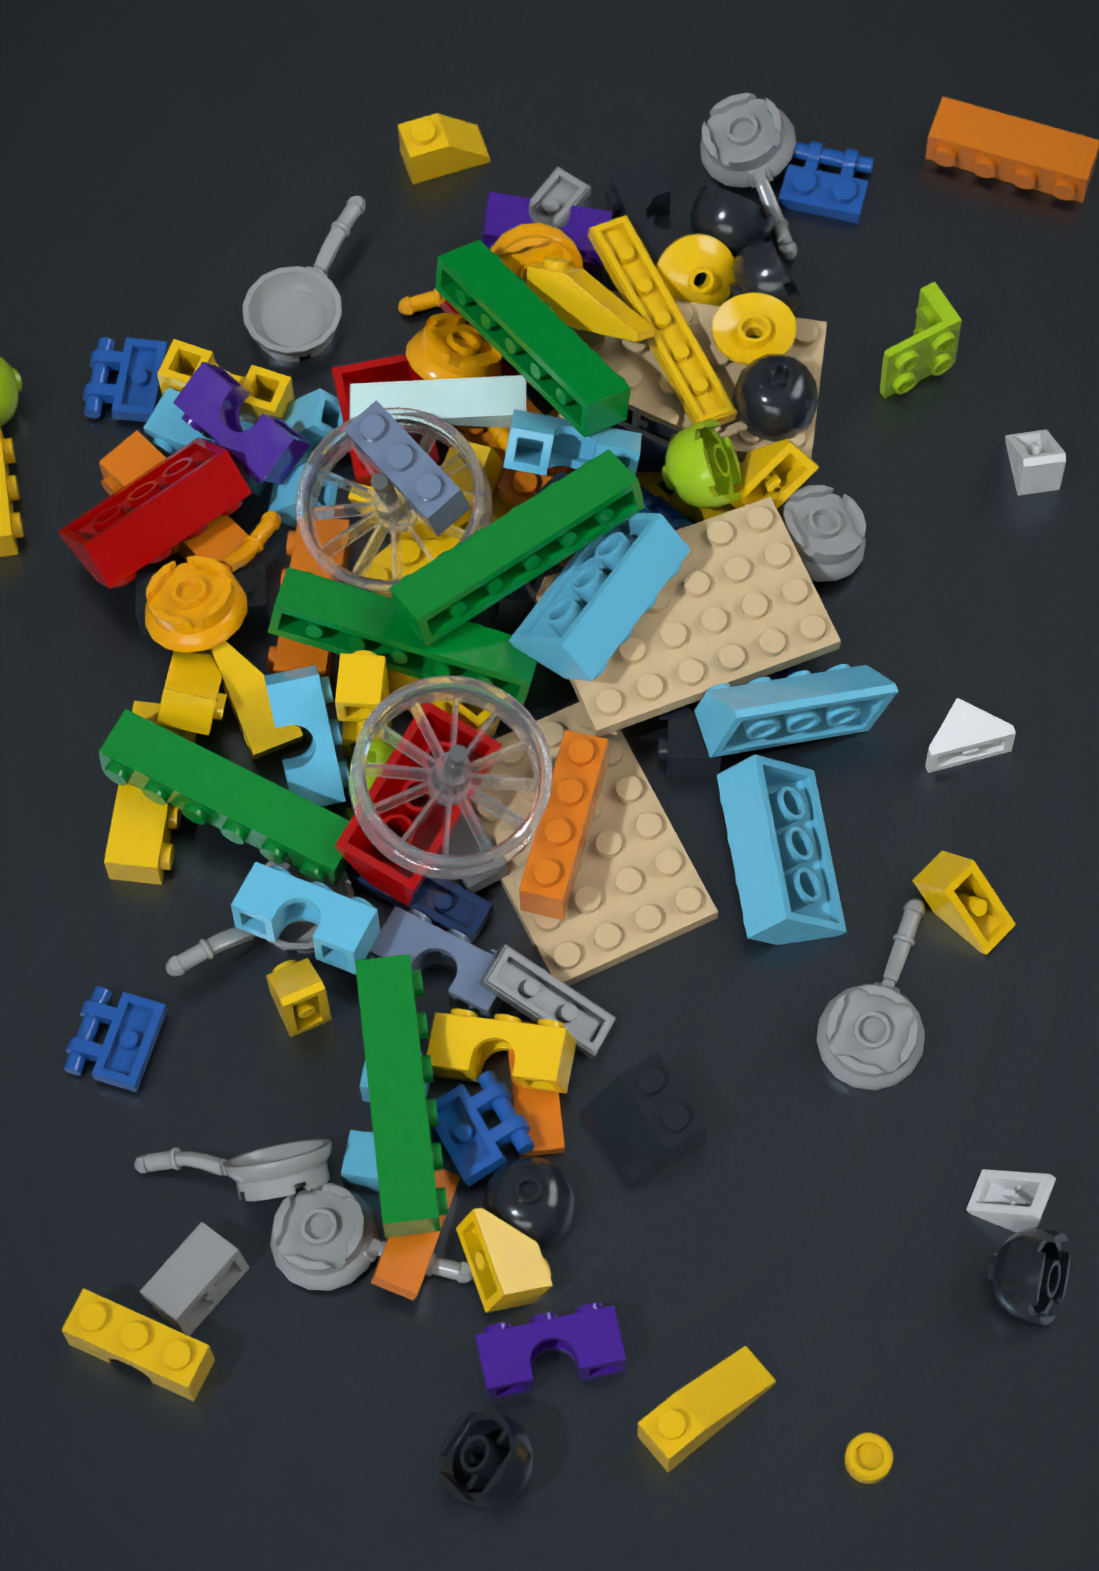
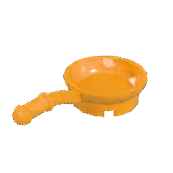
[398,223,583,316]
[406,313,510,453]
[145,511,281,653]

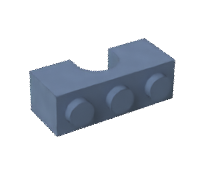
[344,400,471,536]
[369,906,504,1019]

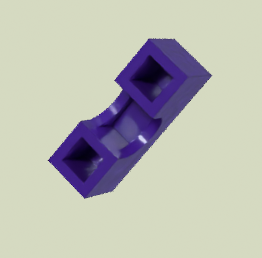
[481,192,612,275]
[173,362,311,485]
[475,1303,626,1401]

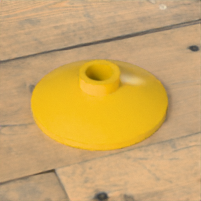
[656,234,735,306]
[712,293,797,366]

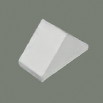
[1005,429,1066,496]
[925,698,1016,773]
[966,1169,1056,1233]

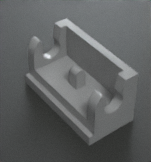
[139,1222,249,1336]

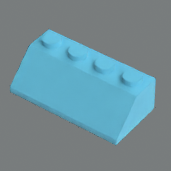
[509,513,691,681]
[694,664,898,758]
[717,754,847,945]

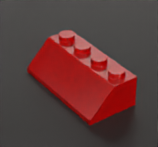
[58,437,252,589]
[334,700,502,906]

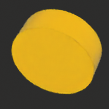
[844,1433,893,1484]

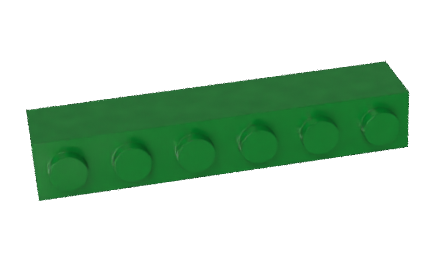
[435,240,631,438]
[389,449,645,647]
[268,567,537,710]
[99,709,350,887]
[355,954,449,1238]

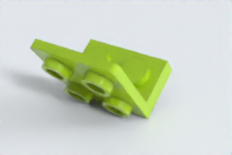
[880,282,962,398]

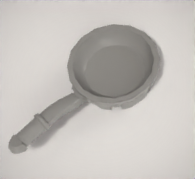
[700,93,797,260]
[243,196,366,362]
[777,485,866,582]
[166,861,354,976]
[816,898,925,1091]
[134,1139,332,1201]
[270,1183,474,1291]

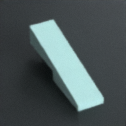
[349,375,526,432]

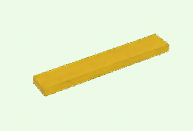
[588,215,737,425]

